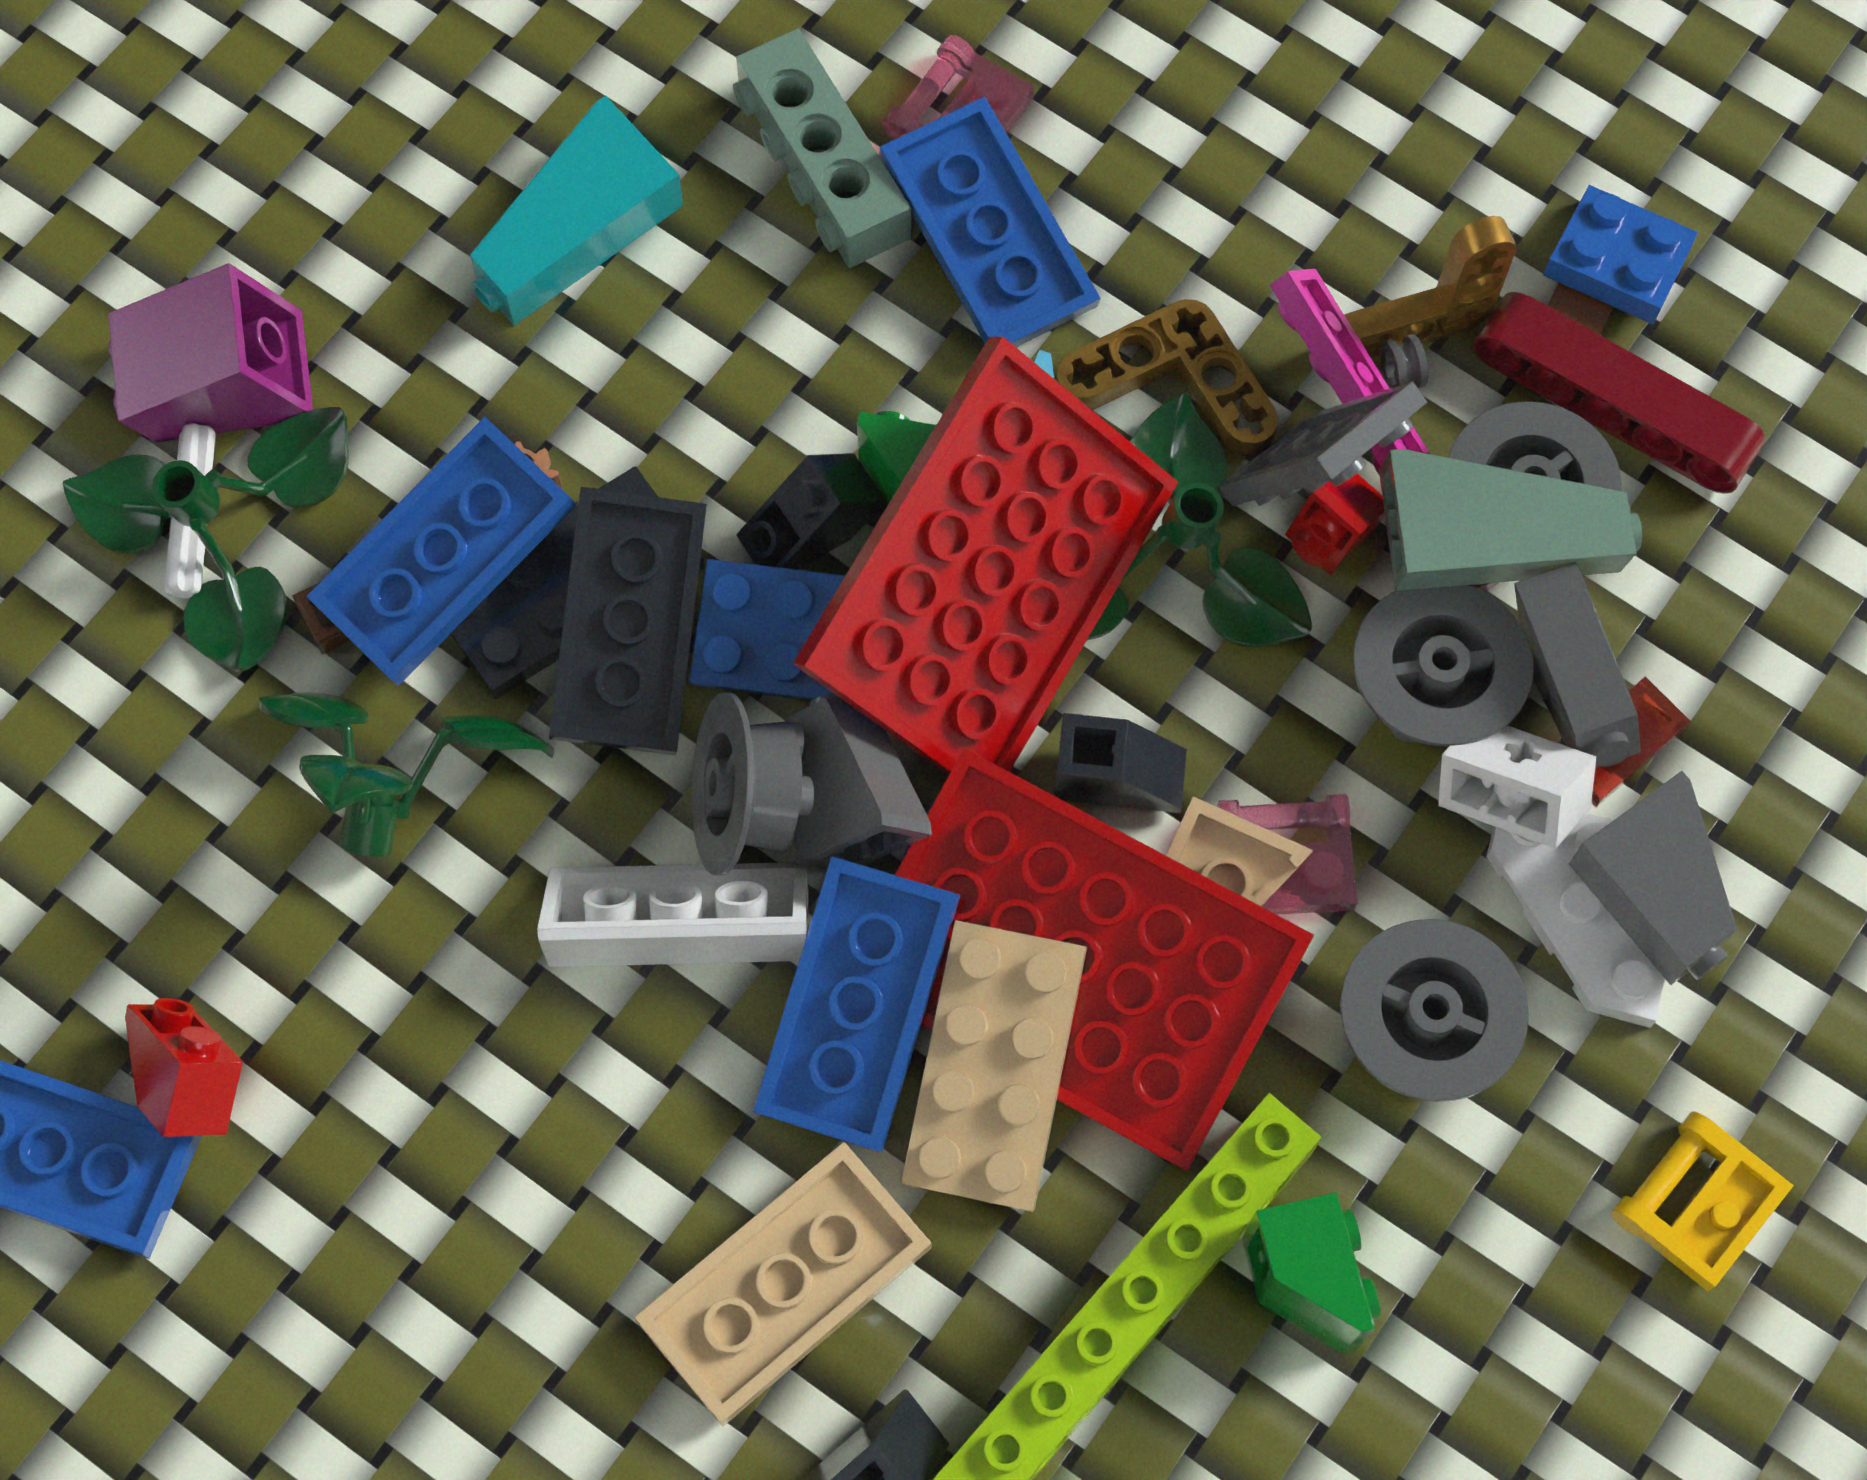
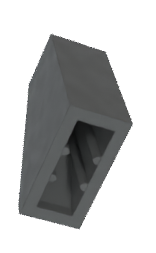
[1514,562,1641,768]
[785,695,932,870]
[1569,771,1737,985]

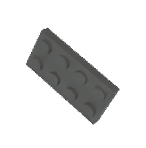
[1218,381,1428,506]

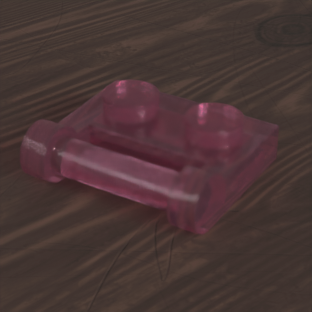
[882,35,1034,139]
[1217,794,1358,915]

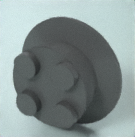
[1448,402,1622,491]
[1353,585,1534,747]
[692,692,814,875]
[1340,919,1528,1102]

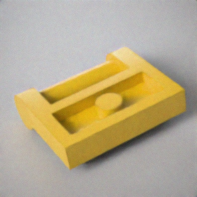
[1611,1111,1794,1292]

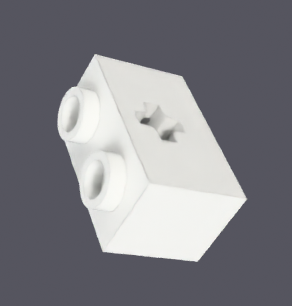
[1438,726,1596,849]

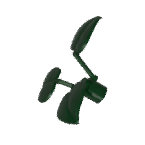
[1087,394,1312,647]
[63,407,349,672]
[258,692,555,857]

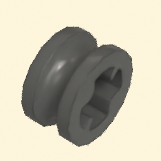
[1380,334,1428,388]

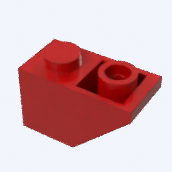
[1285,473,1385,575]
[125,998,243,1137]

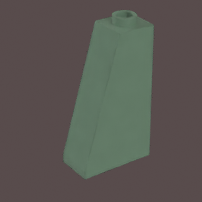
[1379,449,1642,591]

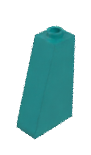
[470,95,683,326]

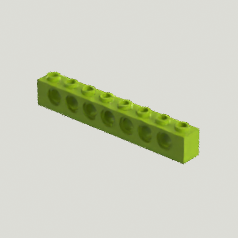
[933,1093,1322,1480]

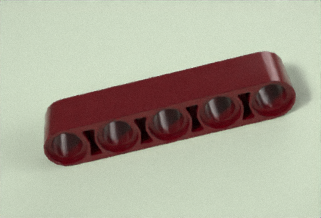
[1473,292,1765,494]

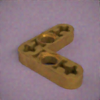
[1344,216,1516,359]
[1056,299,1278,457]

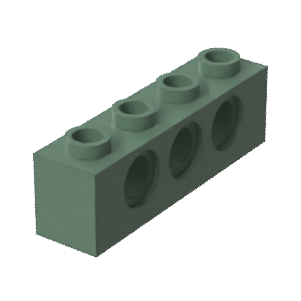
[733,28,911,268]

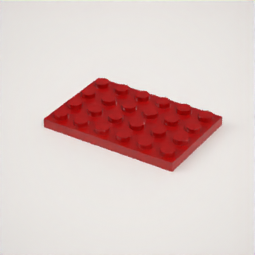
[793,336,1179,776]
[895,748,1314,1172]

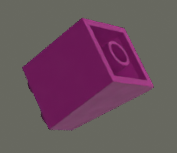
[108,263,313,442]

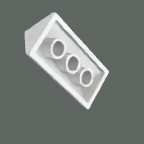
[537,862,809,967]

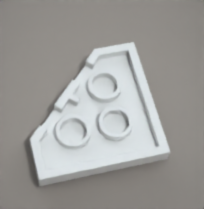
[1487,813,1665,1028]

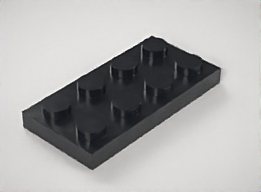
[450,466,705,700]
[548,486,707,755]

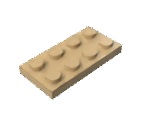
[901,920,1087,1212]
[634,1142,932,1427]

